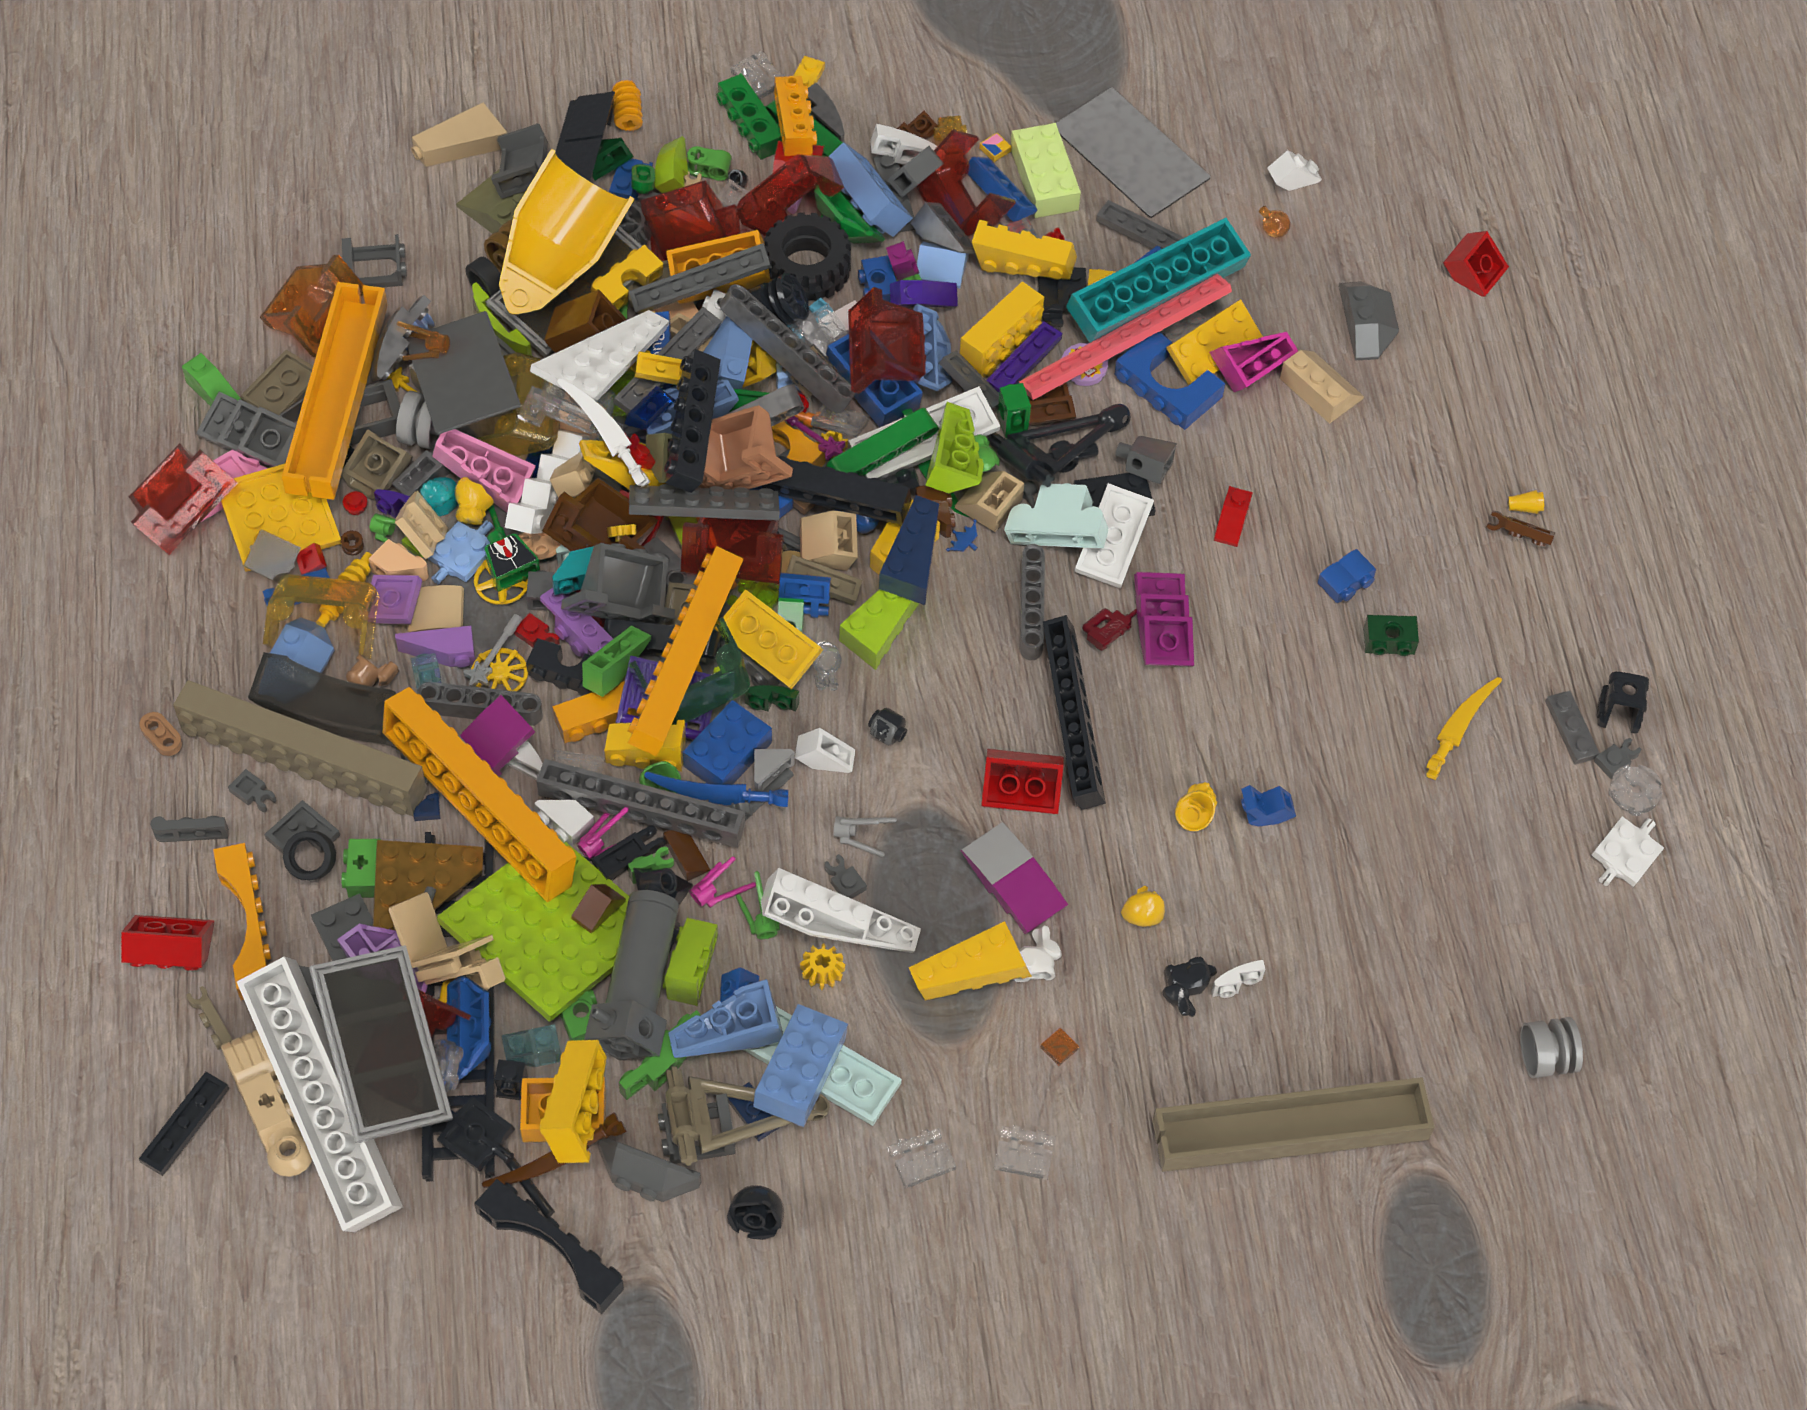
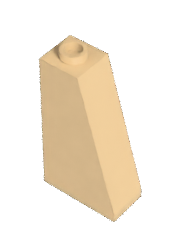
[411,103,507,167]

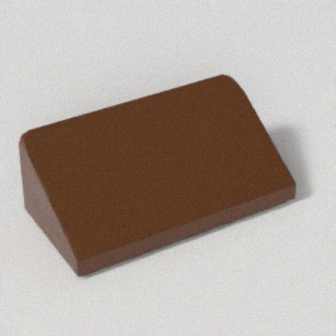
[663,830,710,881]

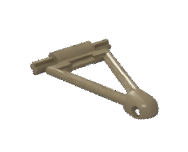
[665,1066,830,1166]

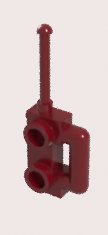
[1082,608,1137,651]

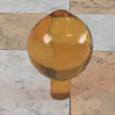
[1259,206,1291,238]

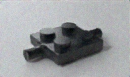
[437,1097,515,1172]

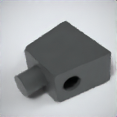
[1116,436,1177,484]

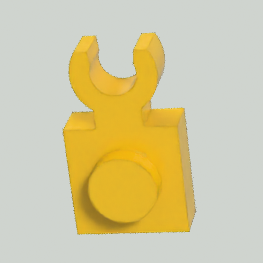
[607,524,637,542]

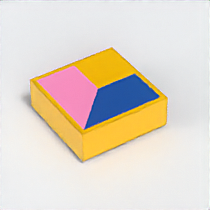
[979,133,1012,162]

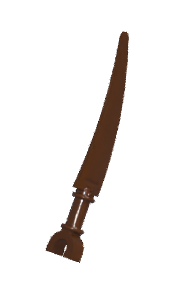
[482,1112,627,1188]

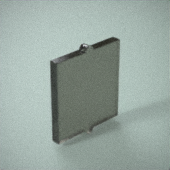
[243,529,301,583]

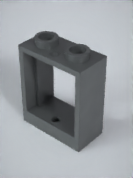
[350,379,400,445]

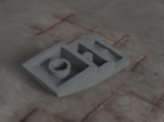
[196,392,296,467]

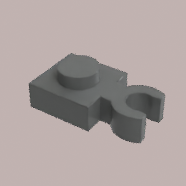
[1594,738,1642,779]
[228,769,277,812]
[825,854,867,899]

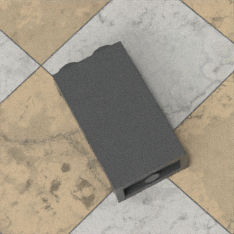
[491,123,548,199]

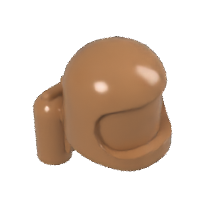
[346,655,399,692]

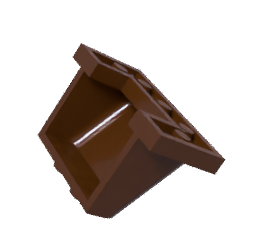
[542,478,658,551]

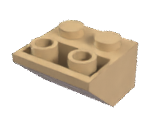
[955,471,1024,532]
[800,510,858,571]

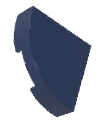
[414,792,441,821]

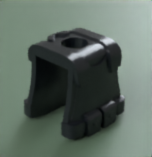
[1597,671,1649,733]

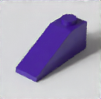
[890,280,958,307]

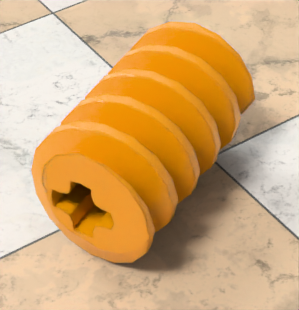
[612,80,643,131]

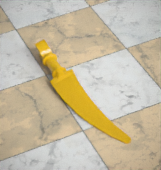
[1426,677,1502,780]

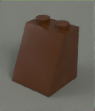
[544,289,627,353]

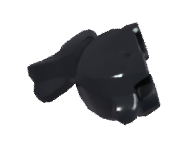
[1162,957,1217,1017]

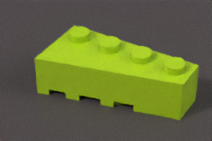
[839,589,919,670]

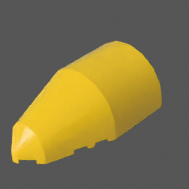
[499,149,634,315]

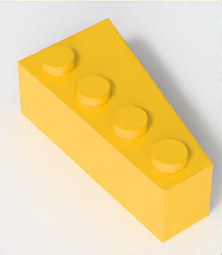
[972,220,1077,279]
[909,921,1032,1000]
[539,1040,607,1163]

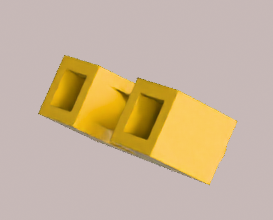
[591,245,664,310]

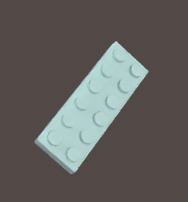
[744,1006,902,1126]

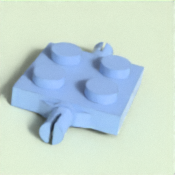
[428,520,493,585]

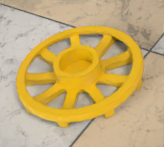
[471,648,528,692]

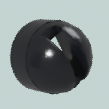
[727,169,748,188]

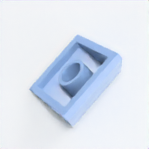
[917,242,969,289]

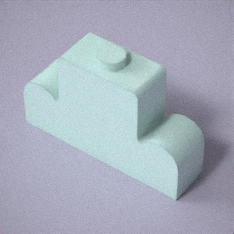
[1004,483,1108,548]

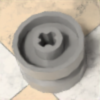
[396,391,440,450]

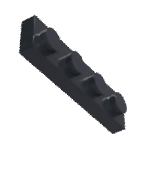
[138,1071,229,1176]

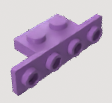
[540,588,613,658]

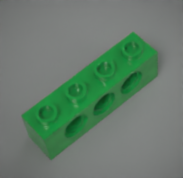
[716,73,782,160]

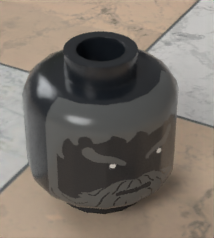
[868,708,907,746]

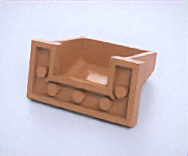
[699,405,793,489]

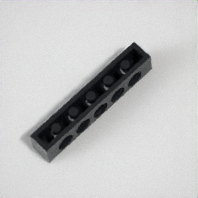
[664,349,721,493]

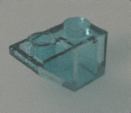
[501,1024,561,1067]

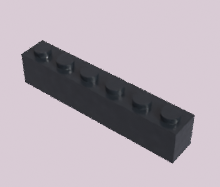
[762,456,912,525]

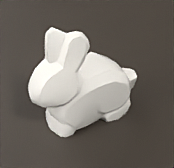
[1015,925,1062,982]

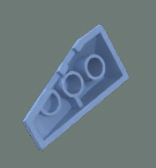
[703,316,752,389]
[668,979,783,1058]

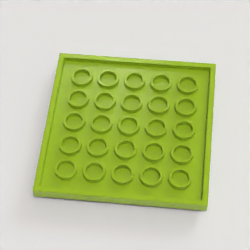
[437,842,629,1022]

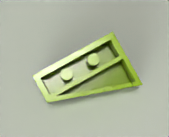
[663,918,718,1006]

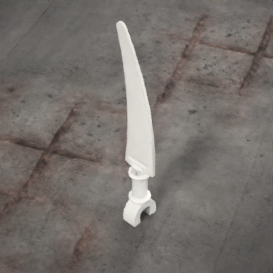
[557,378,650,488]

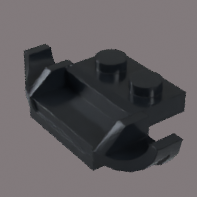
[1038,267,1086,327]

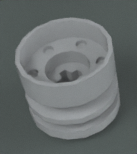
[1520,1017,1583,1078]

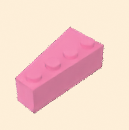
[432,429,536,513]

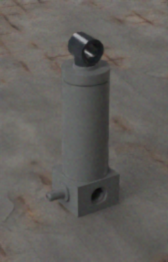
[584,868,679,1060]

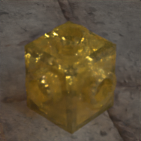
[934,116,967,153]

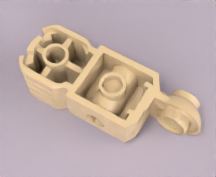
[221,1030,312,1177]

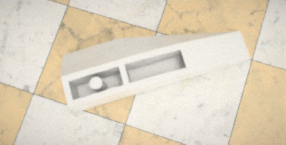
[761,868,921,953]

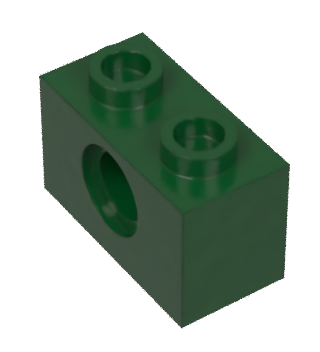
[1363,615,1419,656]

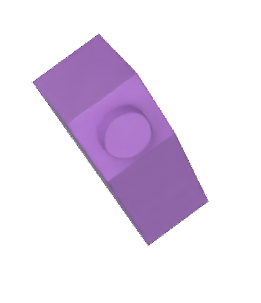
[395,626,475,667]

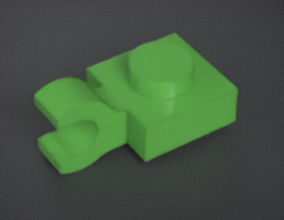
[628,847,674,884]

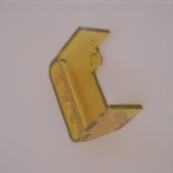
[476,352,563,457]
[263,574,379,659]

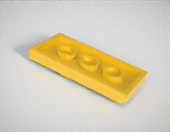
[1166,299,1263,385]
[714,589,823,690]

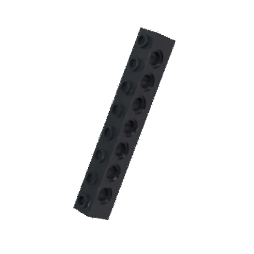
[1043,615,1106,810]

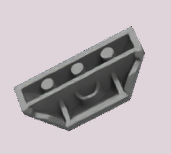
[1338,281,1399,361]
[597,1137,701,1202]

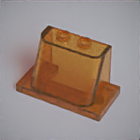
[260,255,364,357]

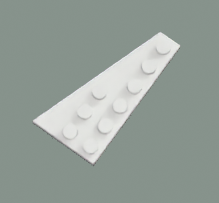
[530,310,669,402]

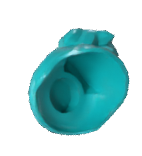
[420,477,458,516]

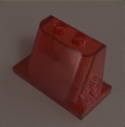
[641,180,740,261]
[848,287,926,394]
[128,443,238,555]
[681,515,784,584]

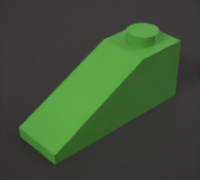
[182,353,242,406]
[582,626,651,697]

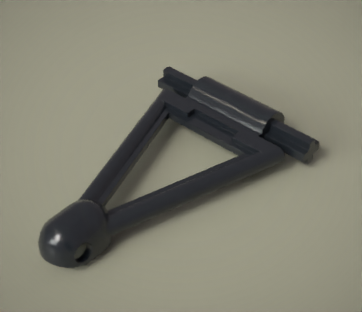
[987,404,1131,487]

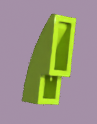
[655,136,688,195]

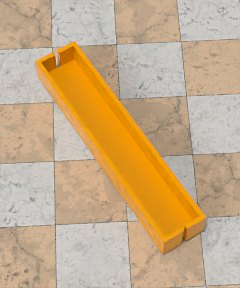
[282,282,388,500]

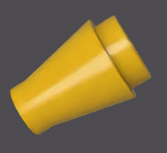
[1508,490,1544,514]

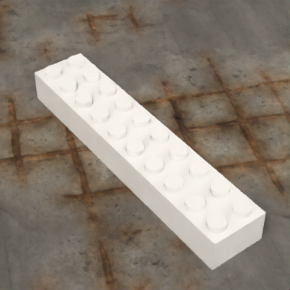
[237,957,403,1232]

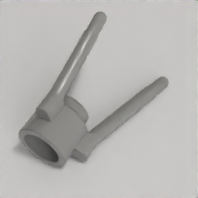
[834,816,897,857]

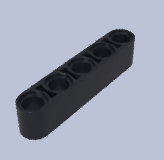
[603,619,721,659]

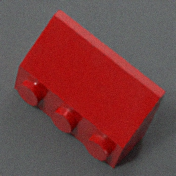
[981,749,1064,814]
[121,915,214,970]

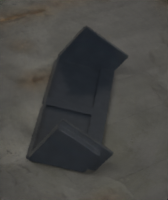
[555,91,615,182]

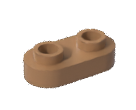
[139,712,182,756]

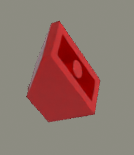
[1214,486,1253,547]

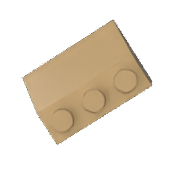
[1280,350,1364,424]

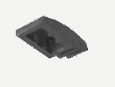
[392,425,484,497]

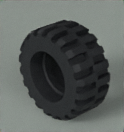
[763,212,851,303]

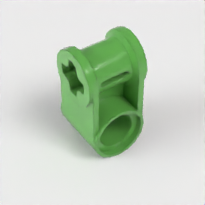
[687,146,732,181]

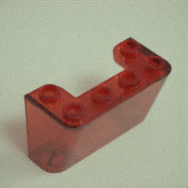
[737,154,844,236]

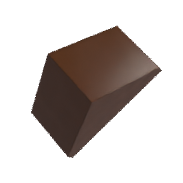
[571,884,626,934]

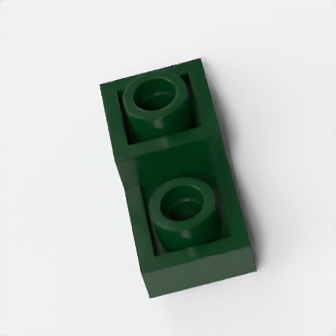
[745,685,799,712]

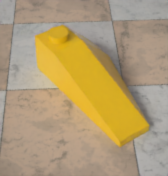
[579,440,666,490]

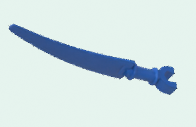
[644,772,788,807]

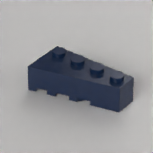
[879,495,939,605]

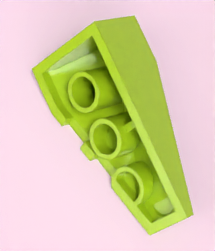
[925,402,984,493]

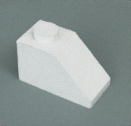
[795,728,855,773]

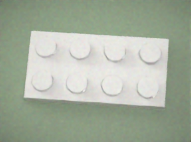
[1074,483,1154,589]

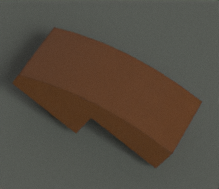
[897,111,940,140]

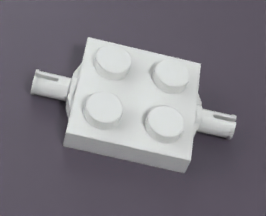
[1592,816,1664,887]

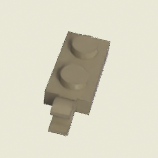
[187,986,233,1050]

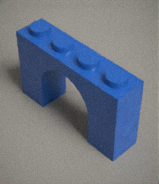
[1114,332,1225,430]

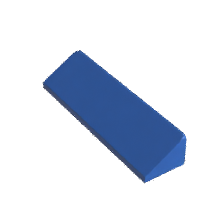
[965,157,1038,222]

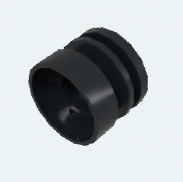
[749,273,809,326]

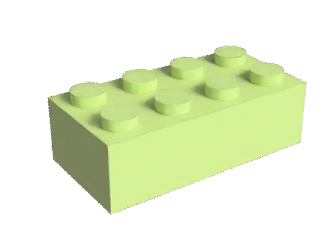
[1011,123,1081,218]

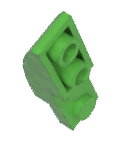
[619,1010,700,1100]

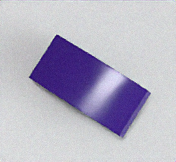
[374,489,410,518]

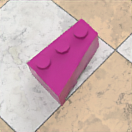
[1209,332,1298,392]

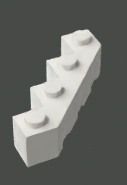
[505,430,593,534]

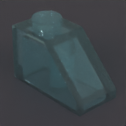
[410,653,442,689]

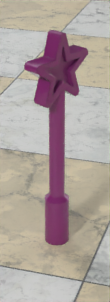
[784,416,846,460]

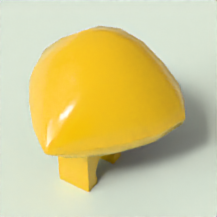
[1121,886,1165,927]

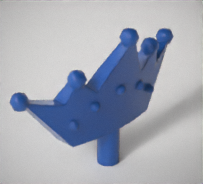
[946,519,978,552]

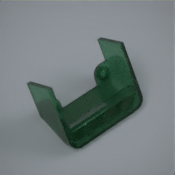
[628,617,750,725]

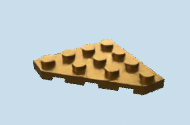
[373,840,483,931]

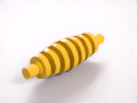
[316,552,372,628]

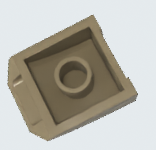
[342,429,413,500]

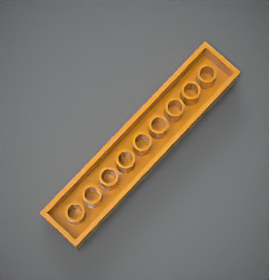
[382,687,576,902]

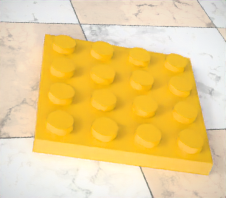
[215,464,341,572]

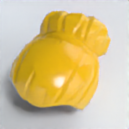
[455,477,494,525]
[1175,782,1217,832]

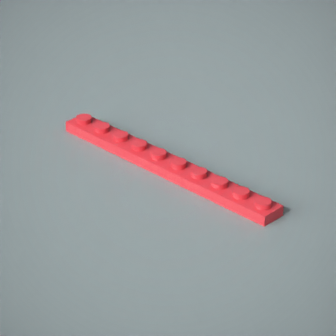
[1019,274,1232,400]

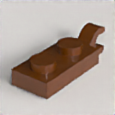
[1486,511,1555,547]

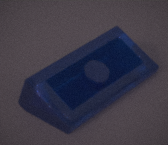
[625,386,676,430]

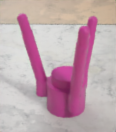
[577,807,629,860]
[689,856,756,908]

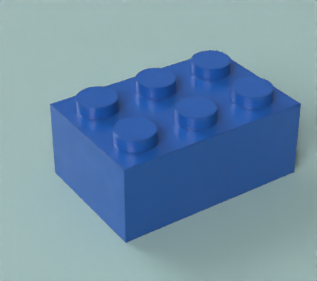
[683,700,772,784]

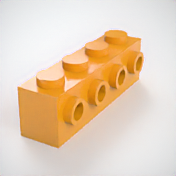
[774,76,817,156]

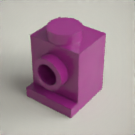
[886,241,919,281]

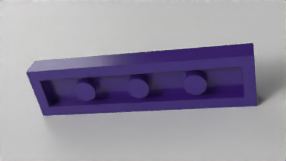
[986,321,1062,393]

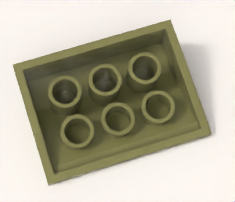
[456,169,526,234]

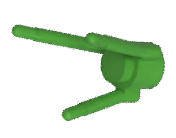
[370,513,397,543]
[736,871,780,939]

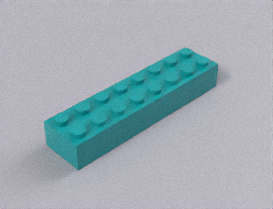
[1066,218,1251,343]

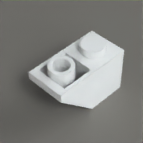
[1268,150,1322,191]
[534,800,594,847]

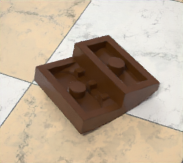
[1027,382,1076,425]

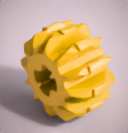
[800,943,845,990]

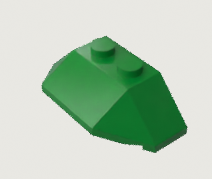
[815,172,885,244]

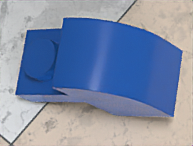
[1241,785,1296,826]

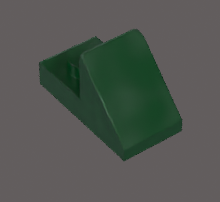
[592,138,634,181]

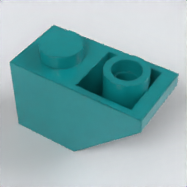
[552,546,594,595]

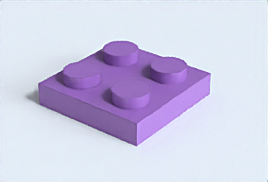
[361,575,422,624]

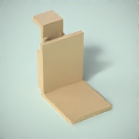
[389,892,505,989]

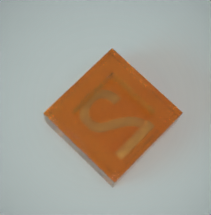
[1040,1028,1079,1066]

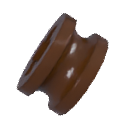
[340,530,364,556]

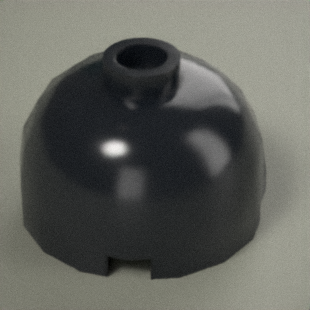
[727,1185,784,1240]

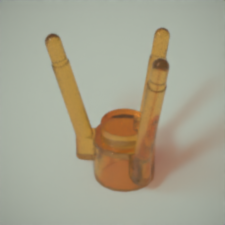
[396,321,450,361]

